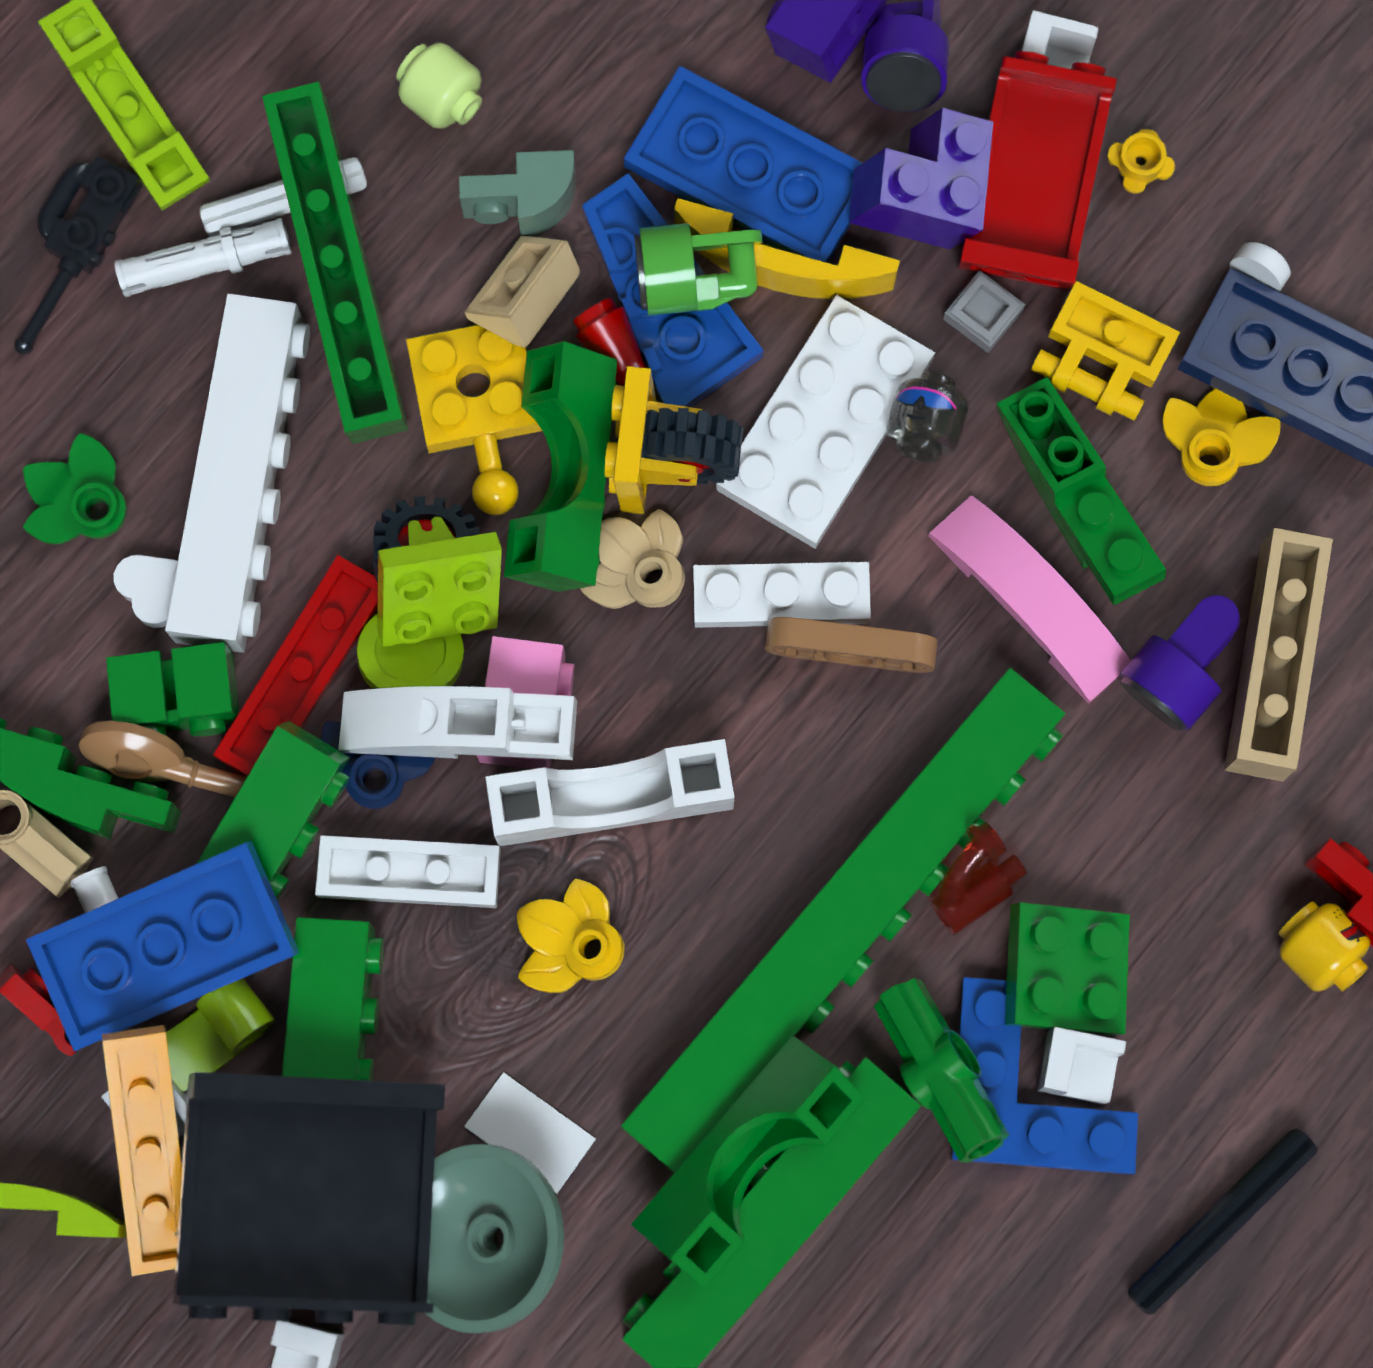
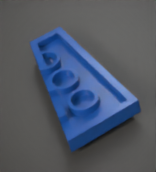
[582,173,764,407]

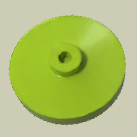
[357,614,464,689]

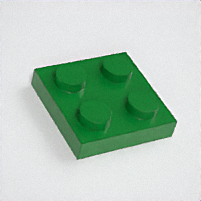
[1005,902,1130,1036]

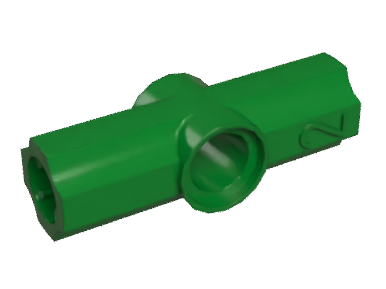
[874,978,1010,1163]

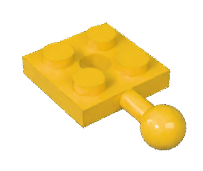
[406,325,542,515]

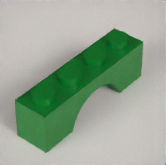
[504,341,617,592]
[631,1035,866,1289]

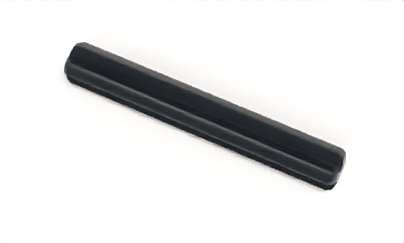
[1128,1128,1318,1315]

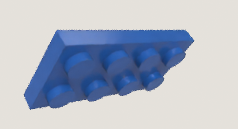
[623,66,862,263]
[26,841,300,1051]

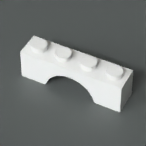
[486,739,734,846]

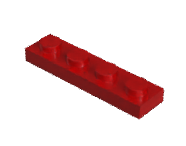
[213,555,378,777]

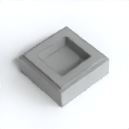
[943,271,1025,353]

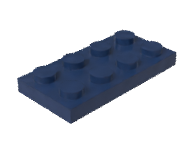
[1178,268,1373,467]

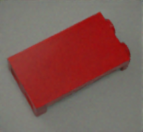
[958,51,1117,291]

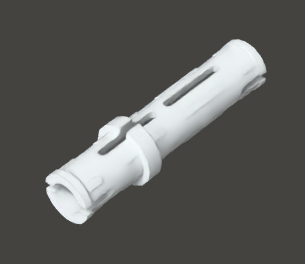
[115,217,292,297]

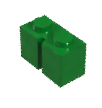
[106,642,240,736]

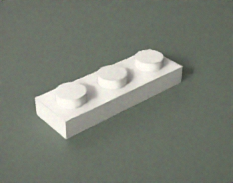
[693,562,871,628]
[315,835,501,908]

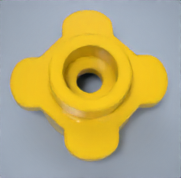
[1107,129,1175,194]

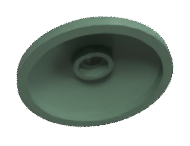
[425,1144,564,1333]

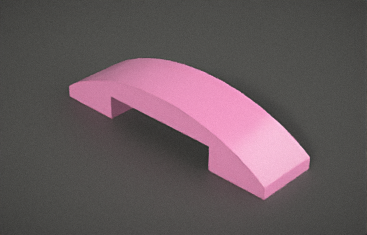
[928,495,1131,704]

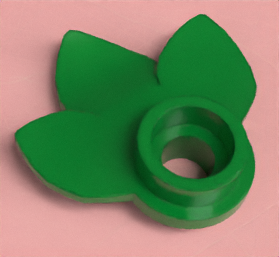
[23,433,127,544]

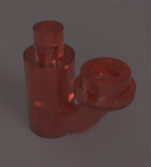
[930,822,1027,936]

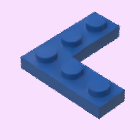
[950,977,1138,1175]

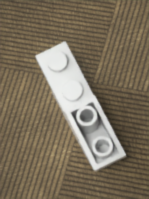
[338,686,577,760]

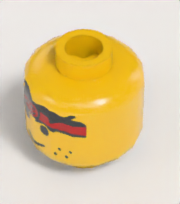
[1278,901,1370,992]

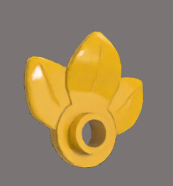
[1162,389,1281,486]
[517,879,625,993]

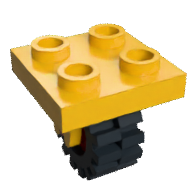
[605,367,743,515]

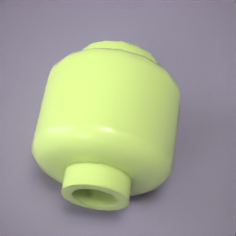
[396,43,482,129]

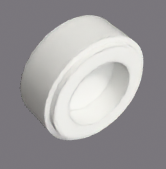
[1230,242,1291,292]

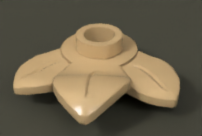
[580,509,685,609]

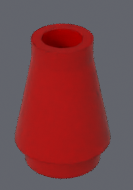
[573,297,648,386]

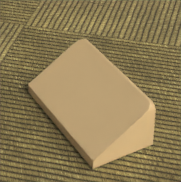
[464,236,580,347]

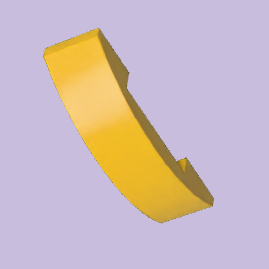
[674,198,900,299]

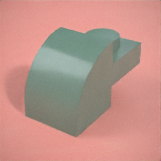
[459,150,576,237]

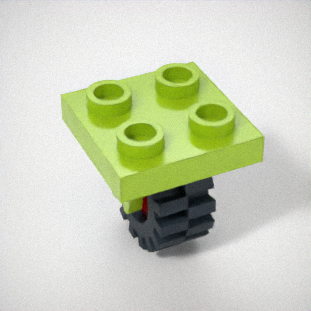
[373,496,502,647]

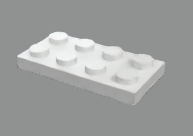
[716,295,935,549]

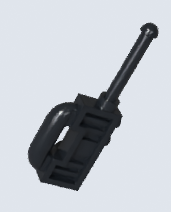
[14,156,143,355]

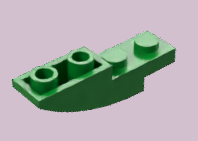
[997,377,1166,606]
[0,718,181,840]

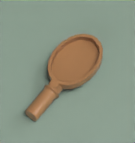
[79,721,247,798]

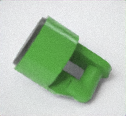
[634,223,762,316]

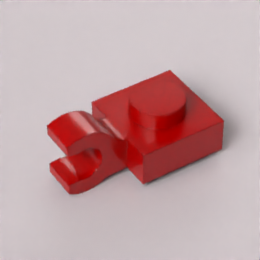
[0,963,77,1056]

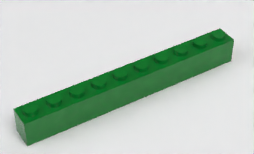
[621,668,1066,1174]

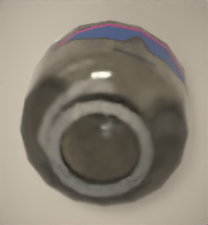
[886,372,969,463]

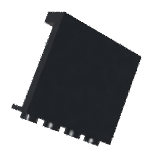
[173,1072,445,1325]

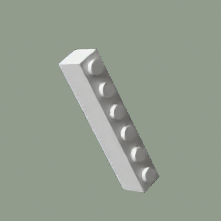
[165,294,310,653]

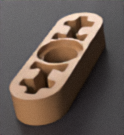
[765,617,938,673]

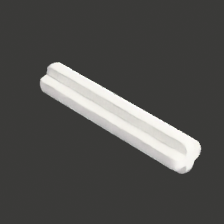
[200,157,367,237]

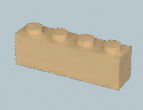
[1224,528,1333,782]

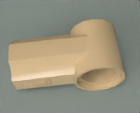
[0,790,93,898]

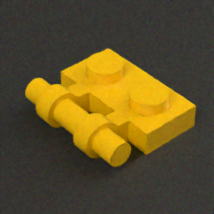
[1031,281,1180,421]

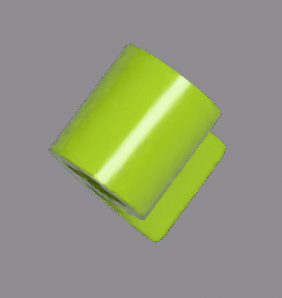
[166,978,276,1092]

